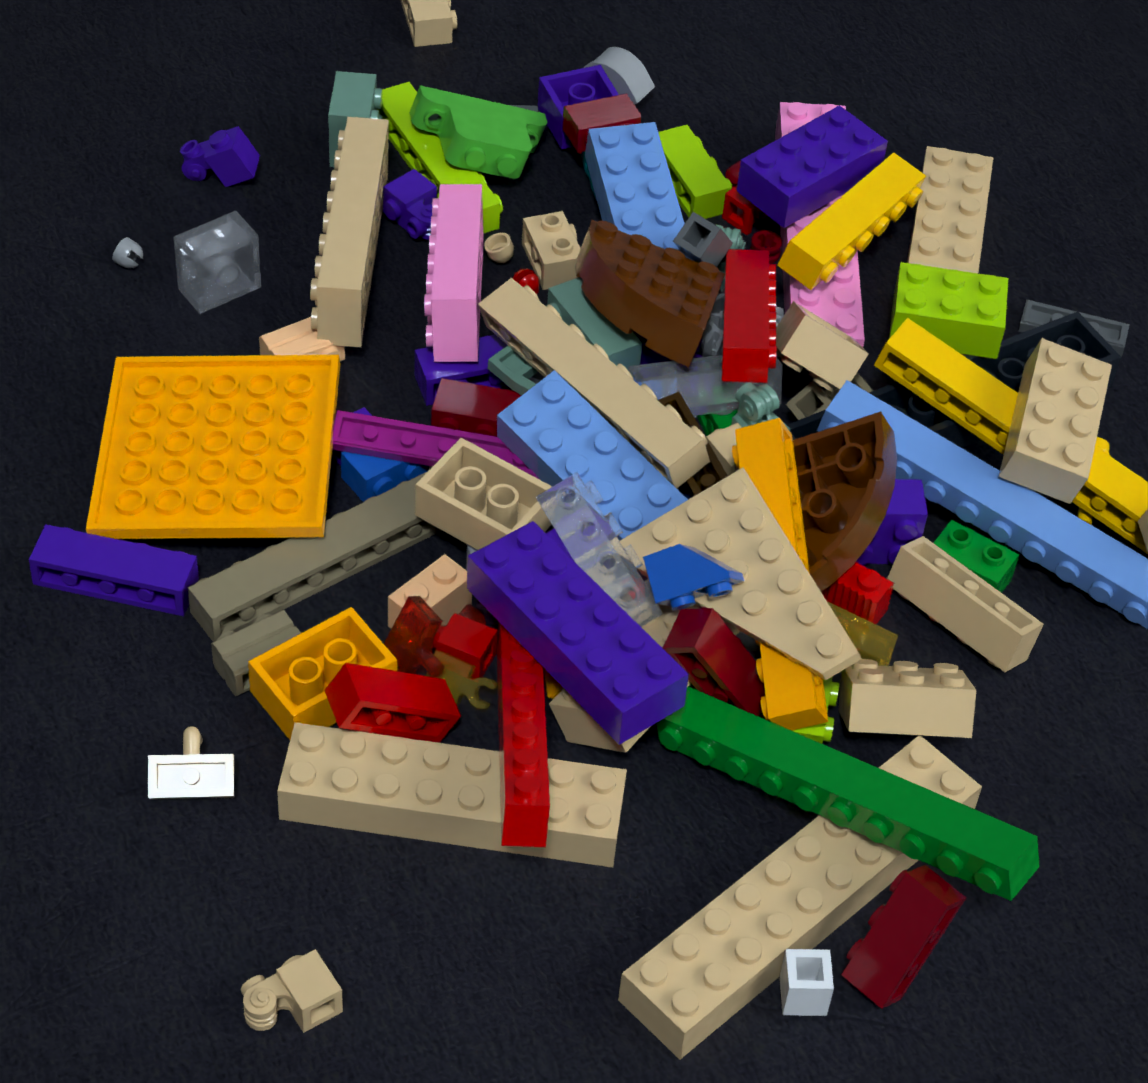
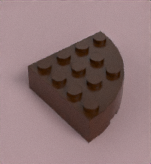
[575,220,725,367]
[734,411,897,591]

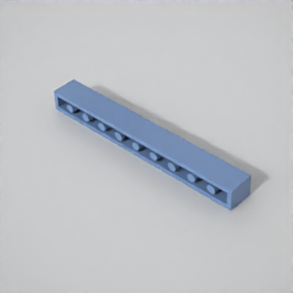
[817,380,1148,629]

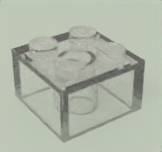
[174,211,261,314]

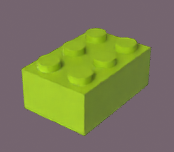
[889,262,1008,359]

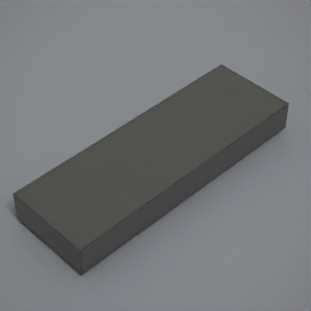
[1018,299,1130,356]

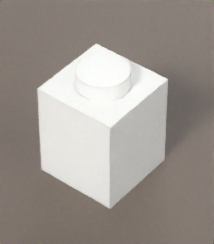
[779,949,834,1016]

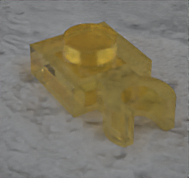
[425,650,498,709]

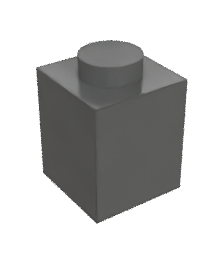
[673,212,733,267]

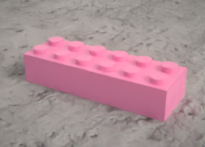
[424,184,484,362]

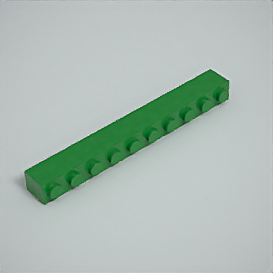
[656,686,1040,901]

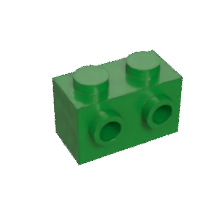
[934,520,1019,593]

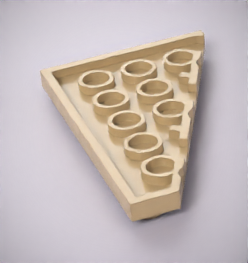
[609,467,862,680]

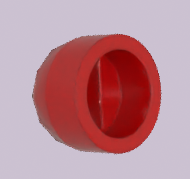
[513,268,540,295]

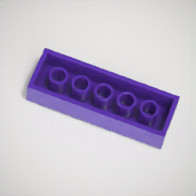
[467,521,689,745]

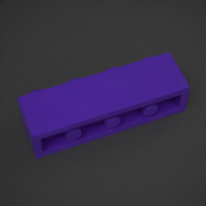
[29,524,199,616]

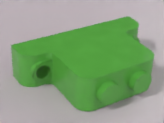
[409,85,547,179]

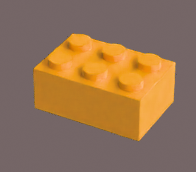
[248,607,397,740]

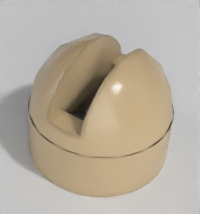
[484,233,514,263]

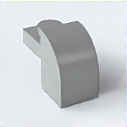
[584,47,655,104]

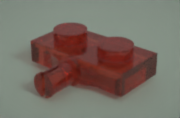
[384,596,445,677]

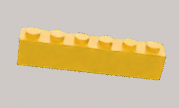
[777,153,926,290]

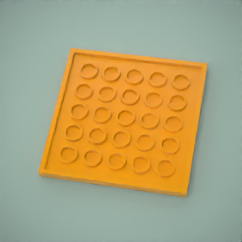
[86,355,340,539]

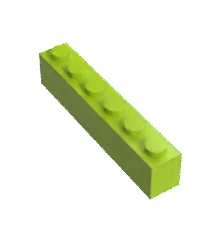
[377,82,503,234]

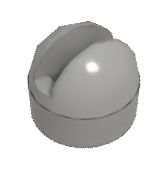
[112,237,143,269]

